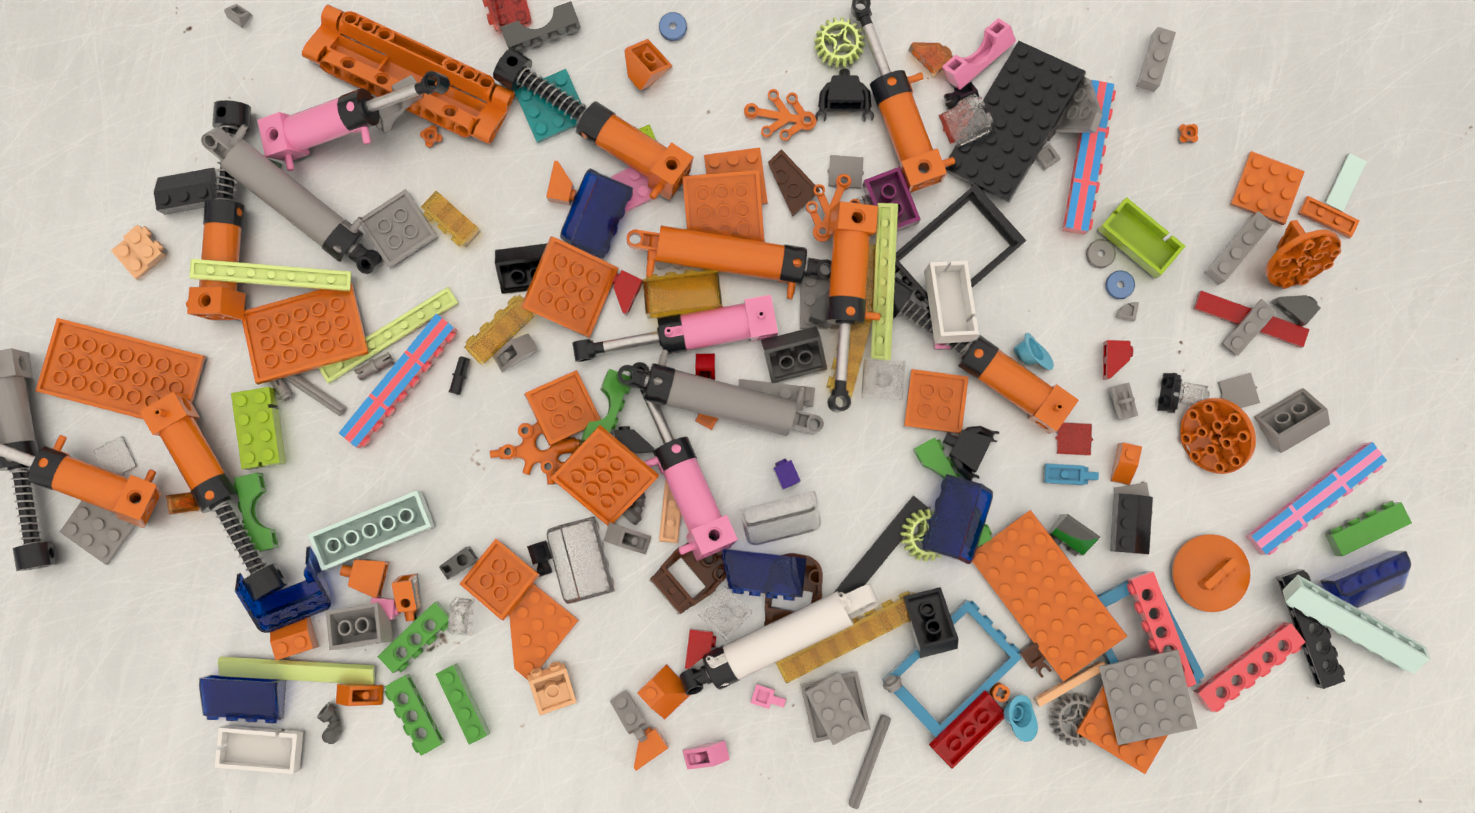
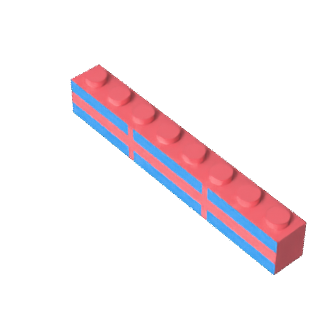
[1062,80,1116,235]
[339,313,457,448]

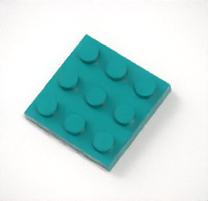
[514,69,581,144]

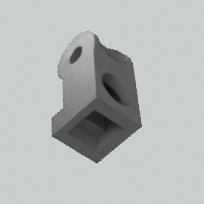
[439,546,479,580]

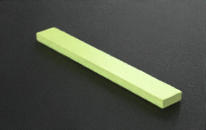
[871,203,898,360]
[189,259,351,291]
[318,287,459,384]
[218,657,375,685]

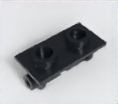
[1157,373,1182,413]

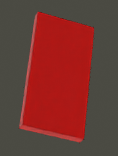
[929,690,1004,769]

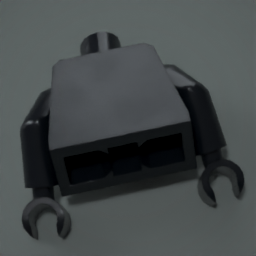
[815,69,874,122]
[943,426,999,485]

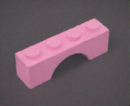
[942,18,1016,90]

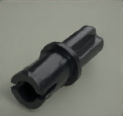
[448,356,470,395]

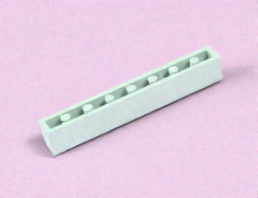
[1283,575,1430,674]

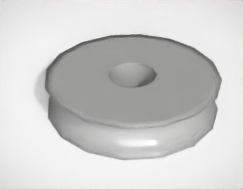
[1086,239,1116,268]

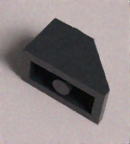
[614,426,655,453]

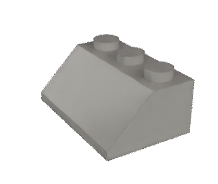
[1255,388,1330,453]
[326,603,393,650]

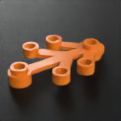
[744,89,817,142]
[806,174,860,242]

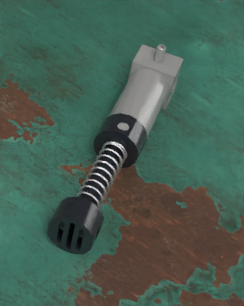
[0,348,56,571]

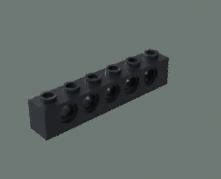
[1276,569,1345,689]

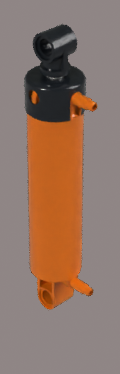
[626,225,831,299]

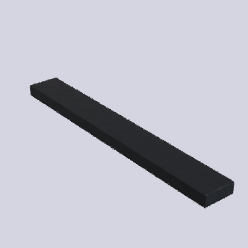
[832,495,928,594]

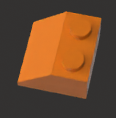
[270,610,319,661]

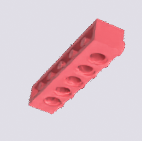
[1127,571,1197,687]
[1193,622,1305,712]

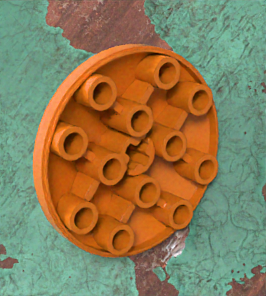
[1265,220,1341,289]
[1180,398,1256,474]
[1171,534,1251,612]

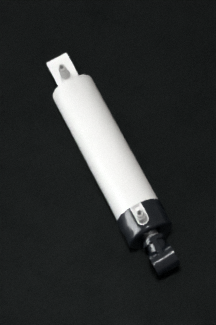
[679,585,879,695]

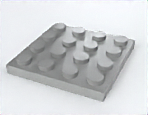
[1099,649,1198,745]

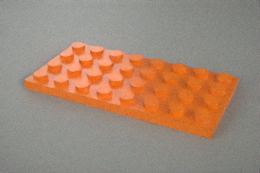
[35,318,206,419]
[968,509,1127,682]

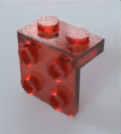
[483,0,532,32]

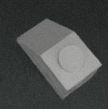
[493,333,538,372]
[603,522,651,554]

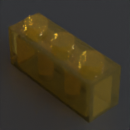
[421,191,481,248]

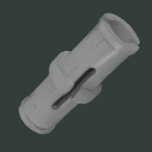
[354,352,394,380]

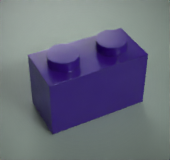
[773,458,801,490]

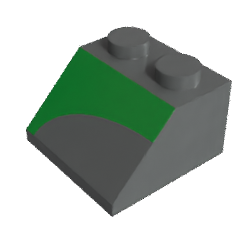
[1048,514,1100,557]

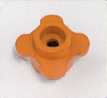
[1179,124,1198,143]
[420,125,442,147]

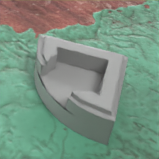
[1115,302,1139,322]

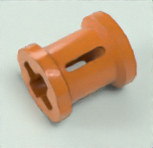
[990,683,1010,702]

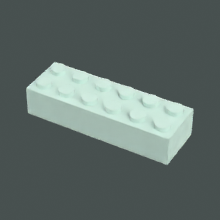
[308,491,435,571]

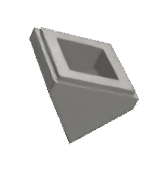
[224,4,251,28]

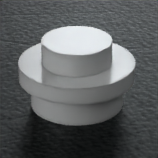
[883,675,902,693]

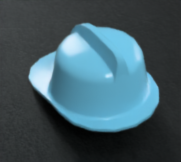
[1014,333,1054,370]
[1004,695,1038,742]

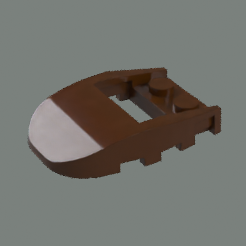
[649,536,732,615]
[764,553,823,626]

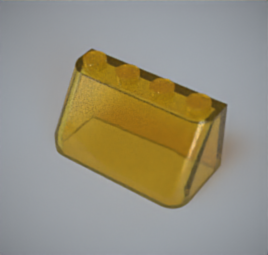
[643,269,723,319]

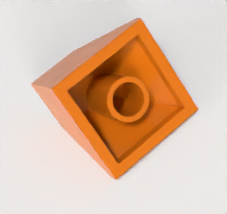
[624,39,672,91]
[637,664,690,720]

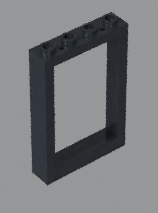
[895,184,1027,313]

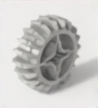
[1049,693,1094,747]

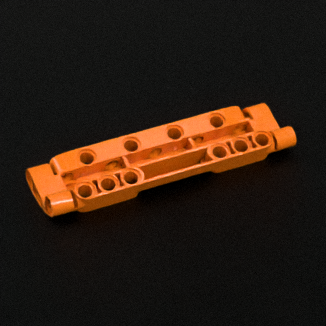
[302,4,515,144]

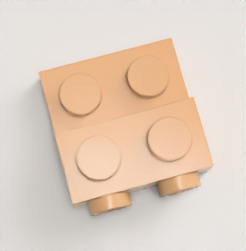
[111,225,167,280]
[527,662,577,716]

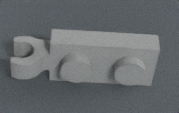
[610,690,647,742]

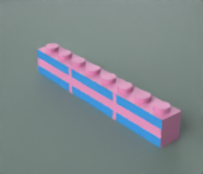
[1246,442,1387,555]

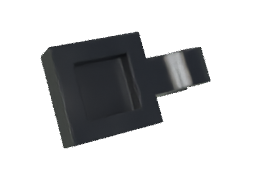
[943,82,979,109]
[527,540,552,577]

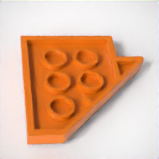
[509,584,579,680]

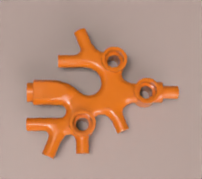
[490,422,581,485]

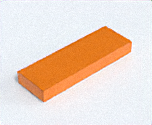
[1298,196,1360,238]

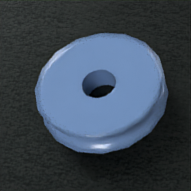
[659,12,687,41]
[1105,270,1135,299]

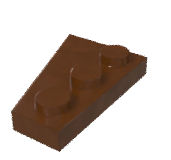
[768,149,820,217]

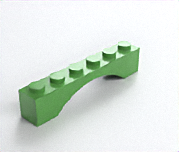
[913,437,992,550]

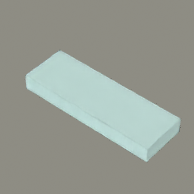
[1325,153,1367,212]

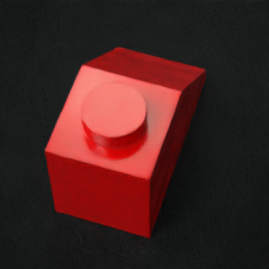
[612,270,643,316]
[1103,340,1133,380]
[695,353,715,380]
[685,628,717,669]

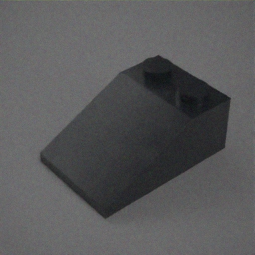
[903,587,959,658]

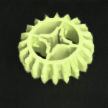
[814,16,865,68]
[900,509,953,562]

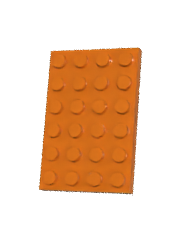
[242,282,369,385]

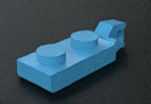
[1044,464,1099,485]

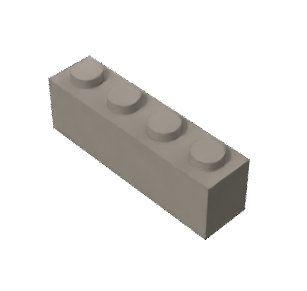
[1204,211,1273,285]

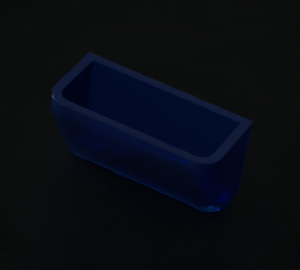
[560,168,633,258]
[922,474,993,564]
[722,549,806,601]
[1320,550,1411,608]
[199,675,286,724]

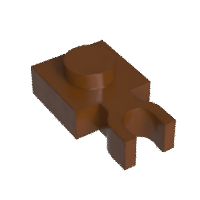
[1020,642,1052,678]

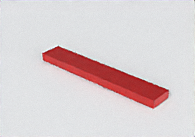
[1193,291,1310,348]

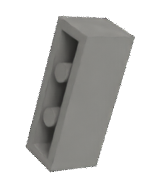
[1136,27,1176,92]

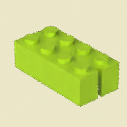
[1097,197,1186,279]
[231,387,286,470]

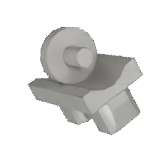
[1109,382,1138,421]

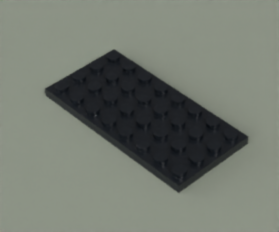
[945,41,1086,203]

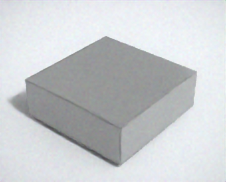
[1036,144,1061,171]

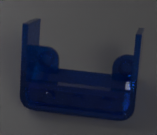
[235,546,331,633]

